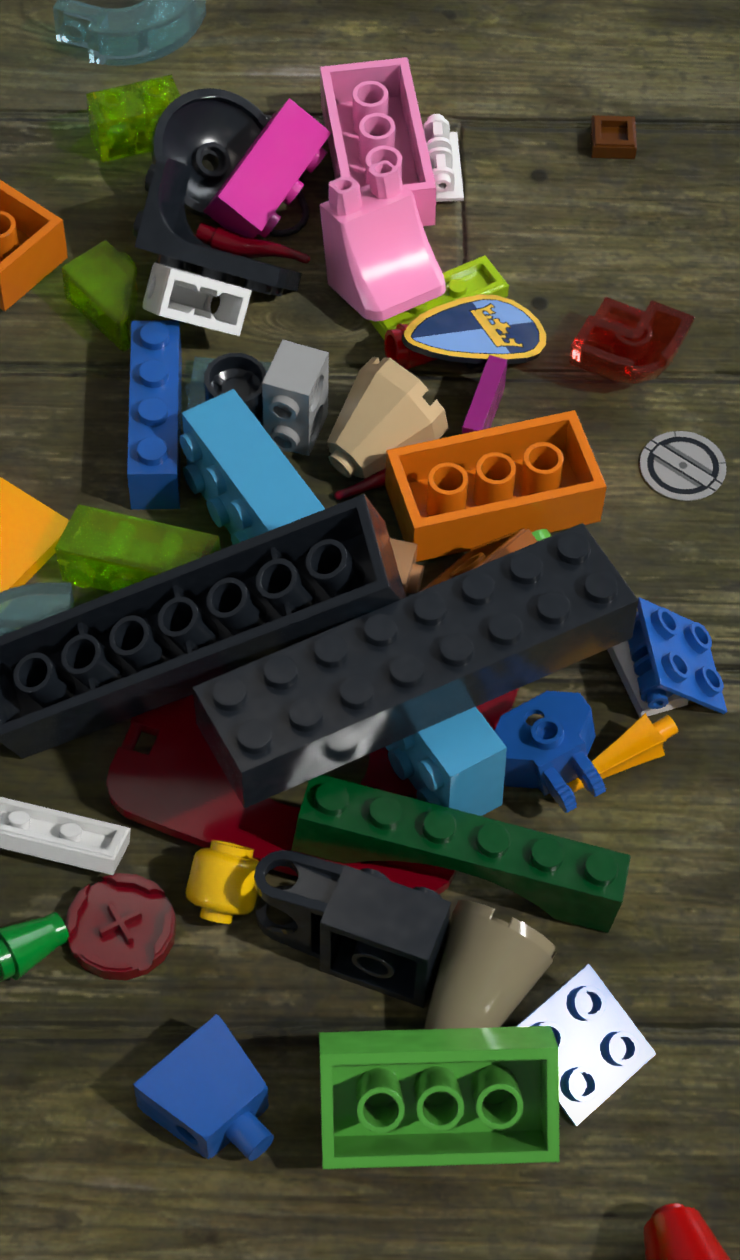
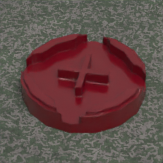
[66,873,176,981]

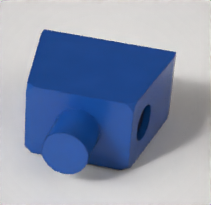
[133,1014,274,1161]

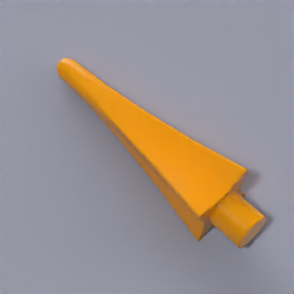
[566,713,678,793]

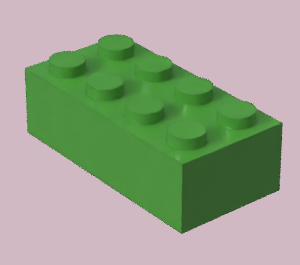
[319,1026,559,1169]

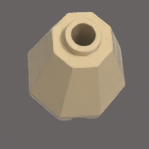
[327,357,449,478]

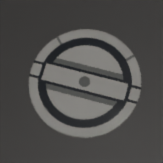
[640,431,726,501]

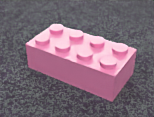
[320,57,436,226]

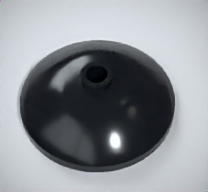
[151,88,269,220]

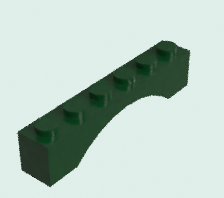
[291,775,631,933]

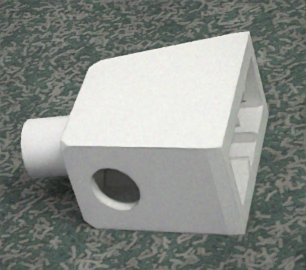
[143,263,252,336]

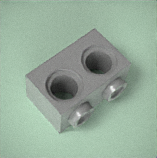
[262,340,329,456]

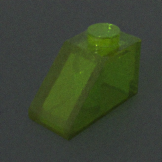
[61,240,138,352]

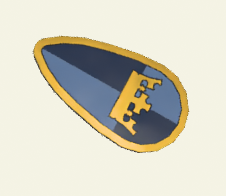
[402,294,546,369]

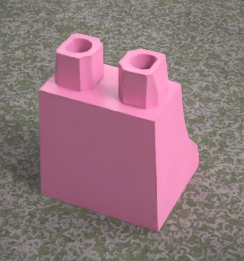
[319,160,446,321]

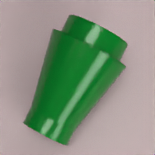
[0,912,69,981]

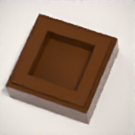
[590,115,637,159]

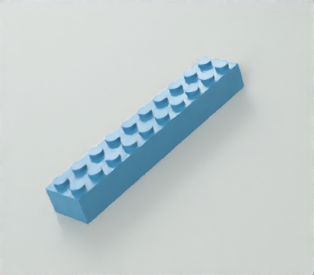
[179,389,507,816]

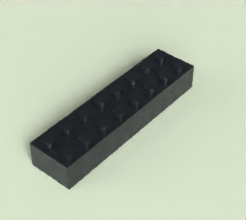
[0,494,406,759]
[192,523,638,808]

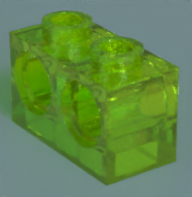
[86,75,180,163]

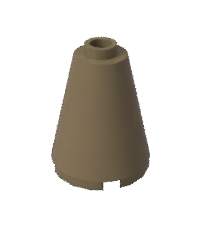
[424,900,556,1029]

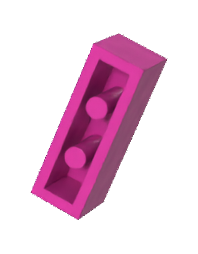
[203,98,331,238]

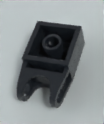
[254,850,451,1008]

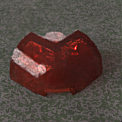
[569,297,695,384]

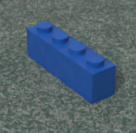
[127,320,182,510]

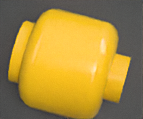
[186,840,259,924]

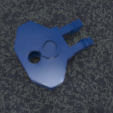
[494,691,606,813]

